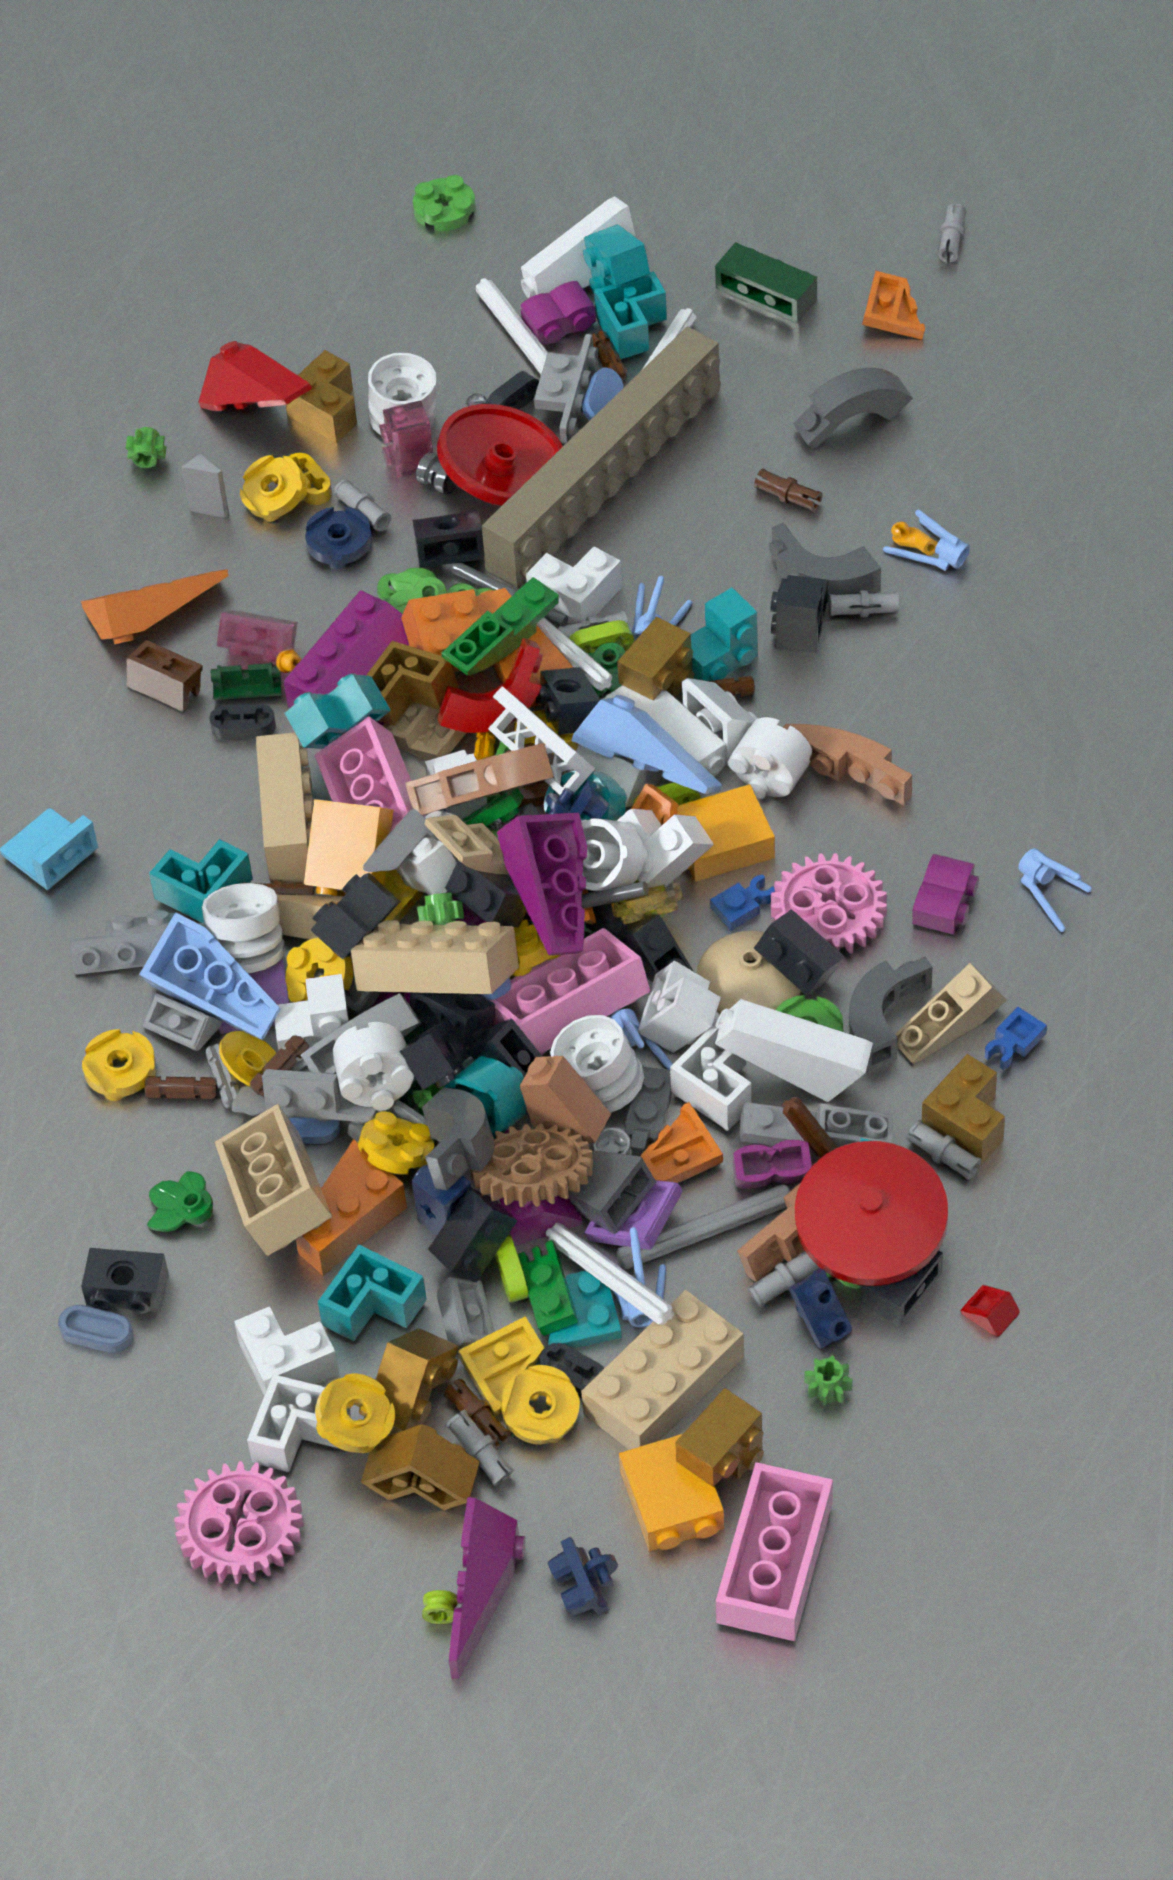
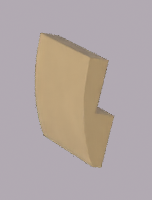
[383,701,467,761]
[425,815,509,874]

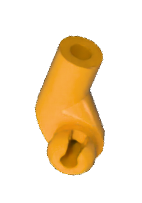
[891,522,938,556]
[276,649,302,673]

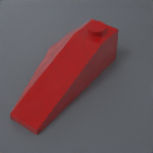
[198,341,312,411]

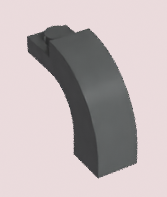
[793,368,913,449]
[769,522,881,602]
[849,956,933,1072]
[422,1087,495,1190]

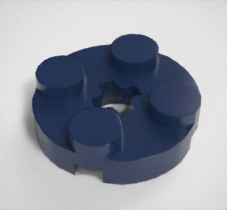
[305,507,372,569]

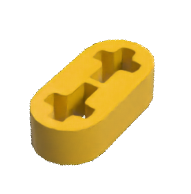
[288,452,332,505]

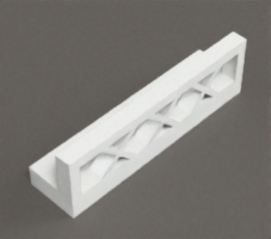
[488,686,595,795]

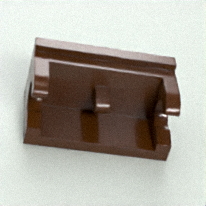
[127,640,203,712]

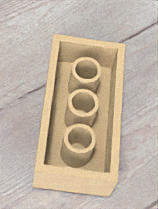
[256,732,314,883]
[351,920,519,994]
[214,1104,332,1256]
[581,1290,744,1450]

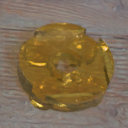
[610,883,684,924]

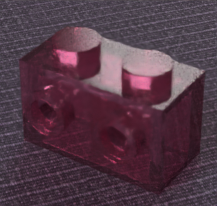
[379,400,433,478]
[216,610,298,662]

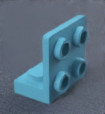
[0,808,99,890]

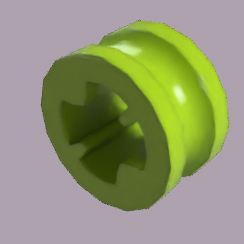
[422,1590,458,1624]

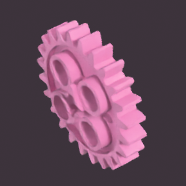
[771,853,887,953]
[174,1461,304,1584]

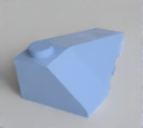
[571,695,722,794]
[139,912,281,1041]

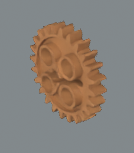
[470,1123,593,1207]

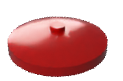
[437,404,563,506]
[795,1141,948,1286]

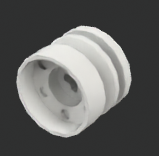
[368,353,436,441]
[202,883,285,973]
[550,1015,644,1112]

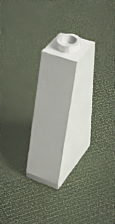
[521,196,636,298]
[603,685,726,776]
[715,999,873,1102]

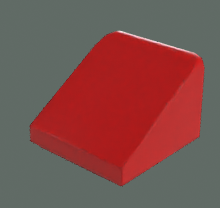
[960,1285,1020,1336]

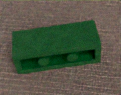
[715,242,817,323]

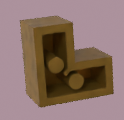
[286,350,357,443]
[617,617,694,701]
[366,641,458,726]
[922,1054,1005,1165]
[375,1328,459,1431]
[675,1388,764,1487]
[361,1424,480,1511]

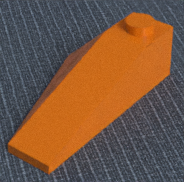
[81,569,229,644]

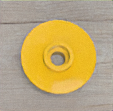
[219,1031,276,1087]

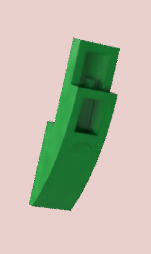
[441,577,559,676]

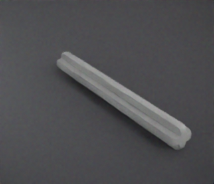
[617,1185,790,1269]

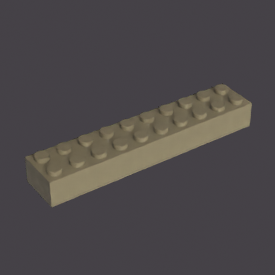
[482,326,721,588]

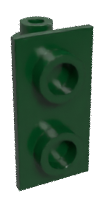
[211,662,282,700]

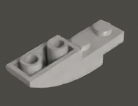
[290,993,421,1074]
[740,1102,893,1157]

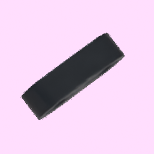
[485,371,539,410]
[209,704,276,740]
[540,1343,604,1399]

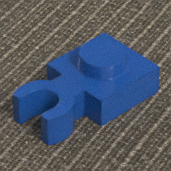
[710,875,775,931]
[985,1007,1047,1070]

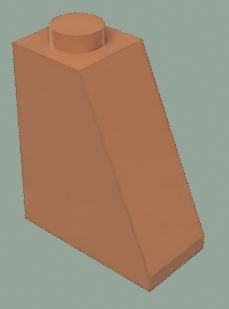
[520,1056,611,1143]

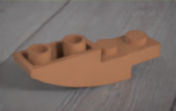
[783,724,913,805]
[405,743,554,815]
[737,1183,805,1282]

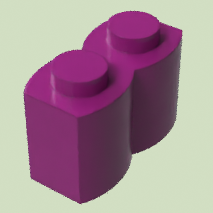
[520,281,596,345]
[912,854,979,935]
[732,1140,812,1189]

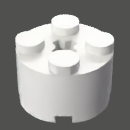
[728,717,812,799]
[581,818,648,891]
[333,1022,414,1111]

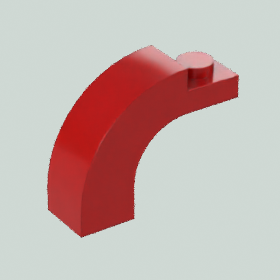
[436,638,543,733]

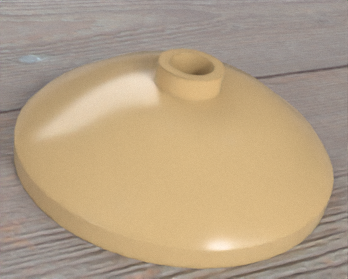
[697,931,802,1015]

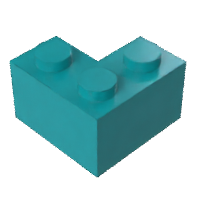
[583,224,650,294]
[594,271,667,359]
[691,587,758,681]
[284,674,391,749]
[149,839,253,923]
[318,1244,427,1341]

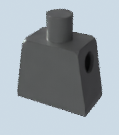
[568,1150,656,1234]

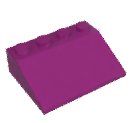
[284,590,409,726]

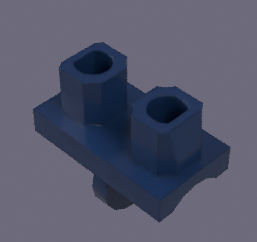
[545,780,609,819]
[789,1268,853,1348]
[547,1536,618,1616]

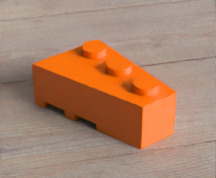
[296,1139,407,1276]

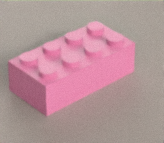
[314,716,426,831]
[489,928,651,1055]
[716,1462,833,1641]

